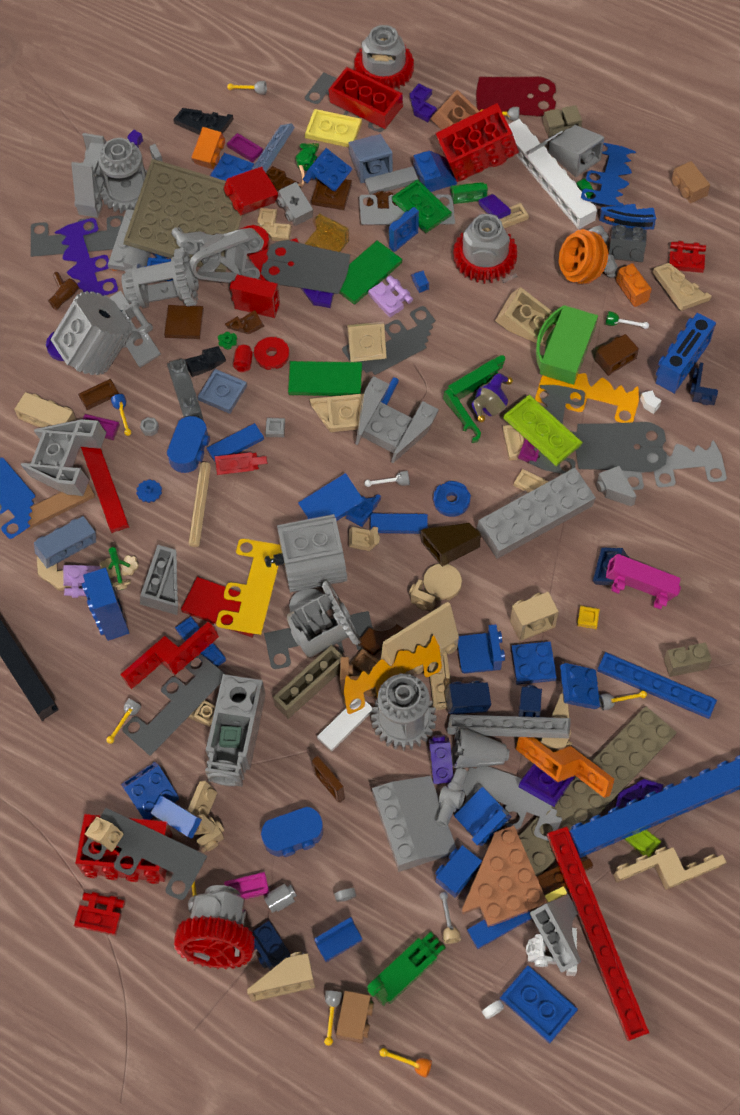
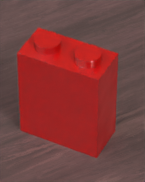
[224,166,278,216]
[230,274,280,318]

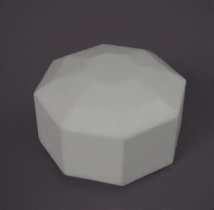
[140,417,159,436]

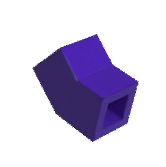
[127,130,143,148]

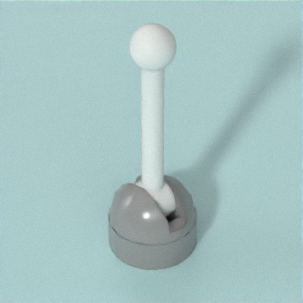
[364,470,410,487]

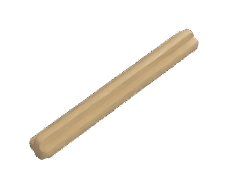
[189,462,211,547]

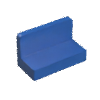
[314,917,363,962]

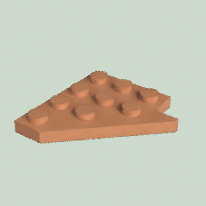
[462,826,547,928]

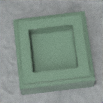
[219,726,242,748]

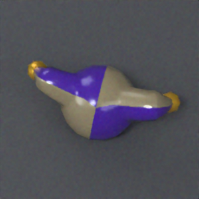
[472,373,513,423]

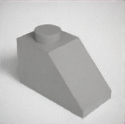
[596,466,636,506]

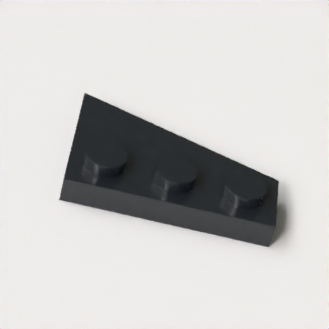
[174,108,234,135]

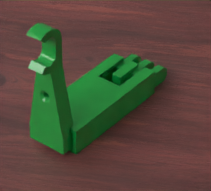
[443,355,506,443]
[367,931,446,1006]

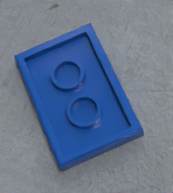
[298,473,365,521]
[500,965,578,1044]

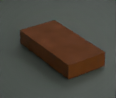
[78,379,119,410]

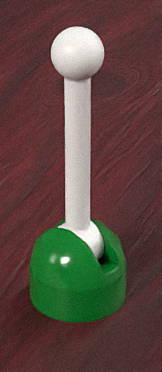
[605,311,649,329]

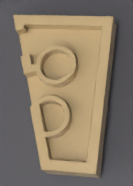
[652,263,712,311]

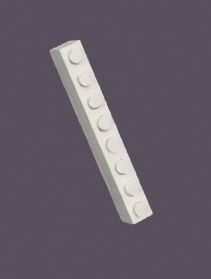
[508,119,597,229]

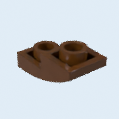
[266,166,301,191]

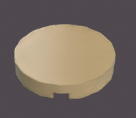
[423,564,462,601]

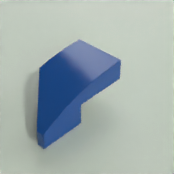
[346,495,381,527]

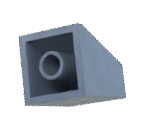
[348,134,393,184]

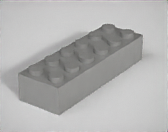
[477,468,596,559]

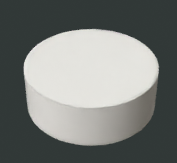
[482,1000,504,1019]

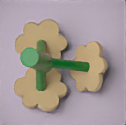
[100,547,139,590]

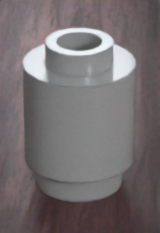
[264,883,297,913]

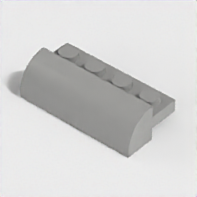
[108,209,151,271]

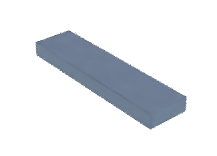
[251,123,295,172]

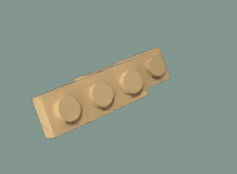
[613,847,726,890]

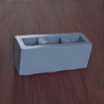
[34,516,96,569]

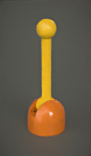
[379,1048,432,1078]

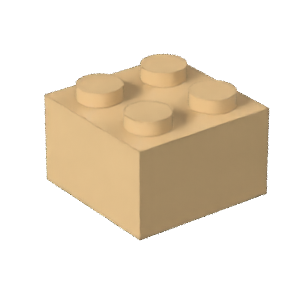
[510,592,559,641]

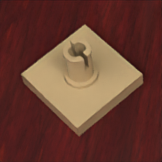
[347,322,386,362]

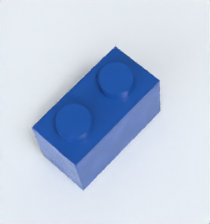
[435,845,482,898]

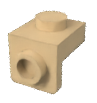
[349,527,380,551]
[409,579,435,611]
[85,817,124,851]
[196,817,224,852]

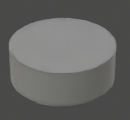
[334,888,356,902]

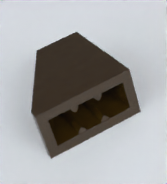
[421,523,481,567]

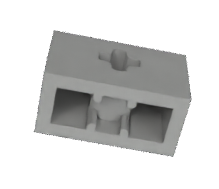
[277,182,313,226]

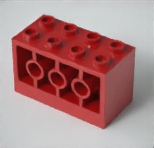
[435,103,519,182]
[75,814,173,884]

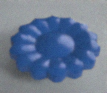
[136,479,162,503]

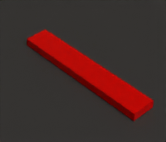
[81,447,129,533]

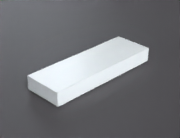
[317,699,373,752]

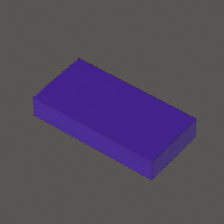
[478,194,511,219]

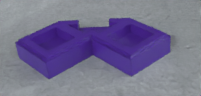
[410,83,437,122]
[301,288,334,308]
[615,779,664,809]

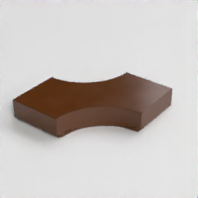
[358,624,404,655]

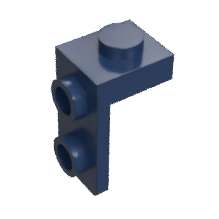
[690,362,718,405]

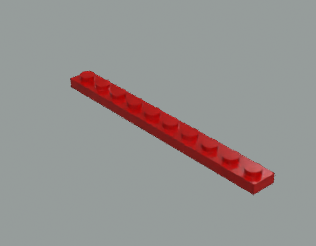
[547,827,649,1041]

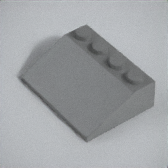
[372,776,457,872]

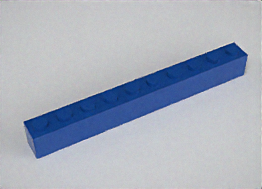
[570,755,740,858]

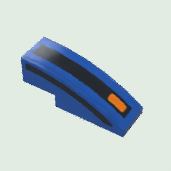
[599,204,656,230]

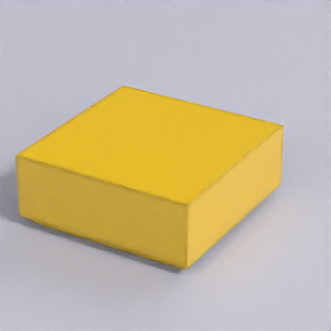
[577,606,600,629]

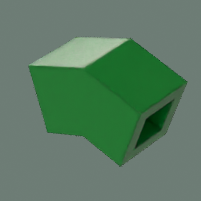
[576,179,595,199]

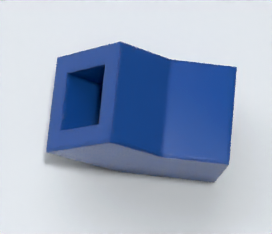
[411,270,429,293]

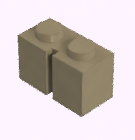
[543,105,582,138]
[664,642,712,677]

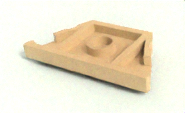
[310,394,364,432]

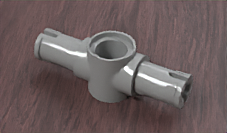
[436,768,468,828]

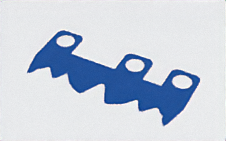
[581,143,637,206]

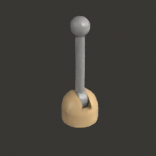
[440,892,461,944]

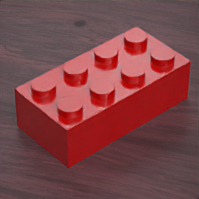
[329,67,403,129]

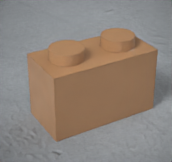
[672,161,710,203]
[336,991,374,1043]

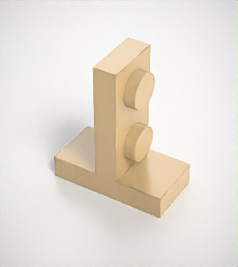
[174,781,217,836]

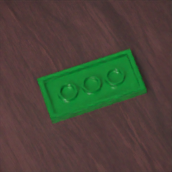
[339,240,403,305]
[288,361,362,396]

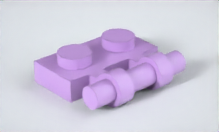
[368,276,413,318]
[63,565,100,598]

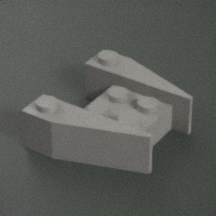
[71,133,108,218]
[355,376,439,463]
[21,419,106,496]

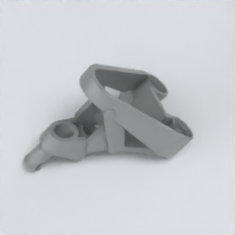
[171,227,264,283]

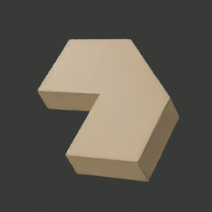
[257,208,292,241]
[37,557,79,591]

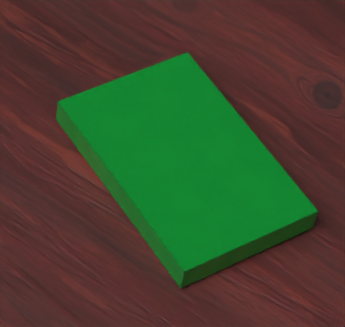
[392,179,452,233]

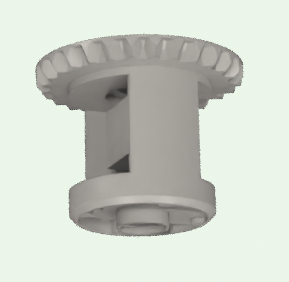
[286,580,361,658]

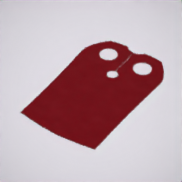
[476,76,556,116]

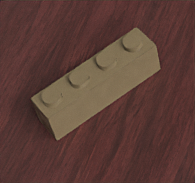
[273,645,344,719]

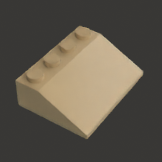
[381,602,459,675]

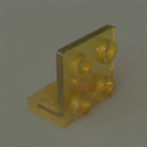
[305,213,349,252]

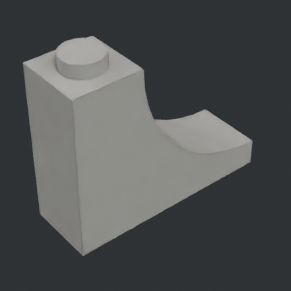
[530,894,582,973]

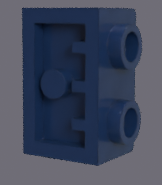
[593,548,629,585]
[252,921,291,971]

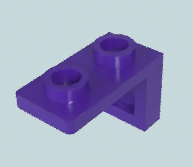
[428,735,453,784]

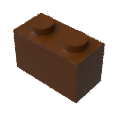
[595,334,639,376]

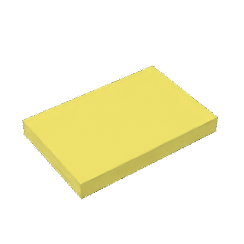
[305,109,362,147]

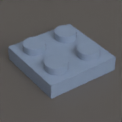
[198,369,247,414]

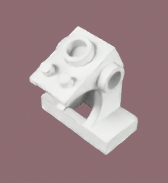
[526,928,577,976]

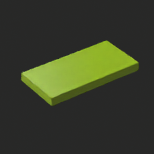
[503,395,583,466]

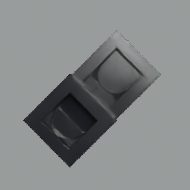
[185,346,226,377]

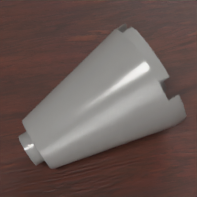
[452,728,510,768]

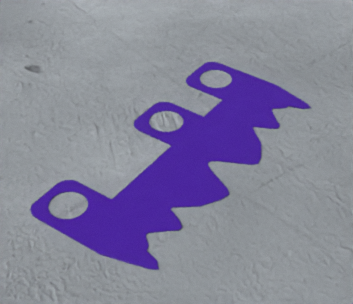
[54,218,118,296]

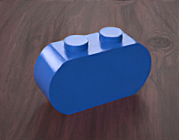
[167,416,210,473]
[261,807,323,857]

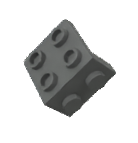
[609,225,646,262]

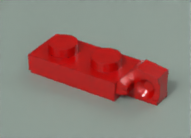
[215,452,268,475]

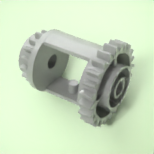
[98,138,147,213]
[122,248,199,308]
[371,674,437,751]

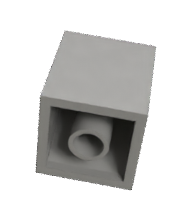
[549,125,604,177]

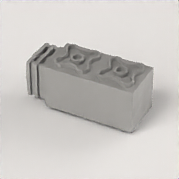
[205,674,266,787]

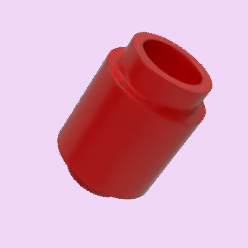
[233,345,253,373]

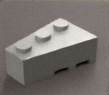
[140,545,178,615]

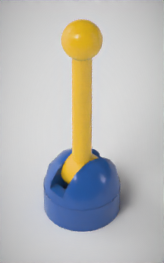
[111,394,132,436]

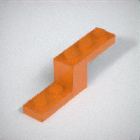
[516,737,615,798]

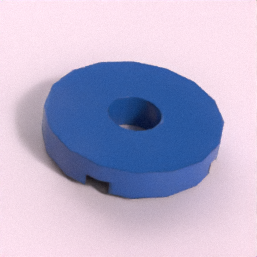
[433,481,471,517]

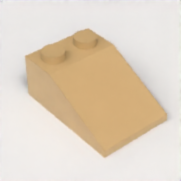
[495,287,556,347]
[247,952,315,1002]

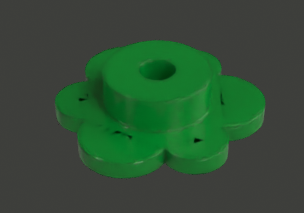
[218,331,237,350]

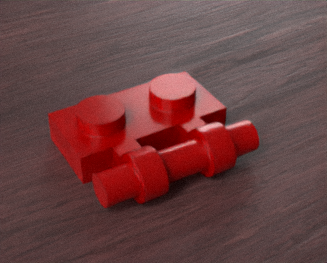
[669,241,706,273]
[74,892,125,936]

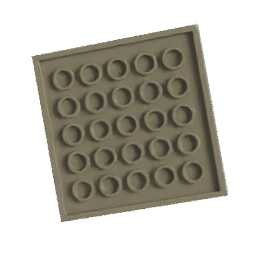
[123,159,243,272]

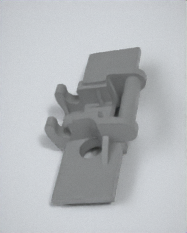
[109,291,161,368]

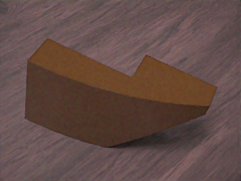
[225,310,265,334]

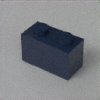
[445,681,492,714]
[518,685,542,717]

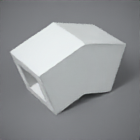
[640,390,662,414]

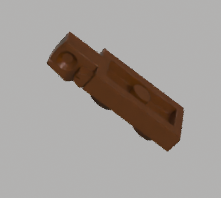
[537,858,594,896]

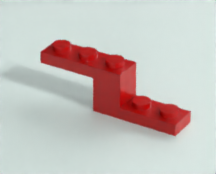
[120,622,219,689]

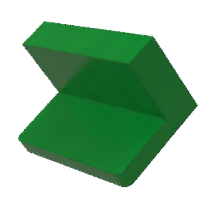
[451,182,488,204]

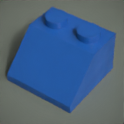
[414,151,457,192]

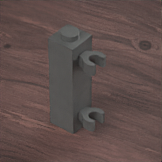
[167,358,204,421]

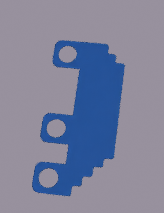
[0,457,35,539]

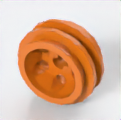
[559,229,608,285]

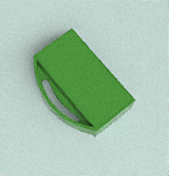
[536,305,598,385]

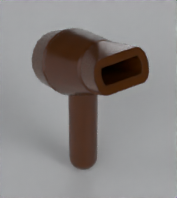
[48,272,79,311]

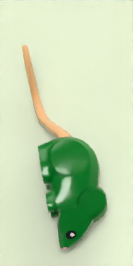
[296,143,319,187]

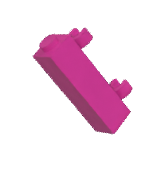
[606,554,681,610]

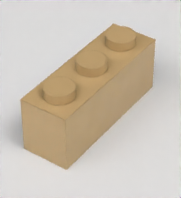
[14,392,76,428]

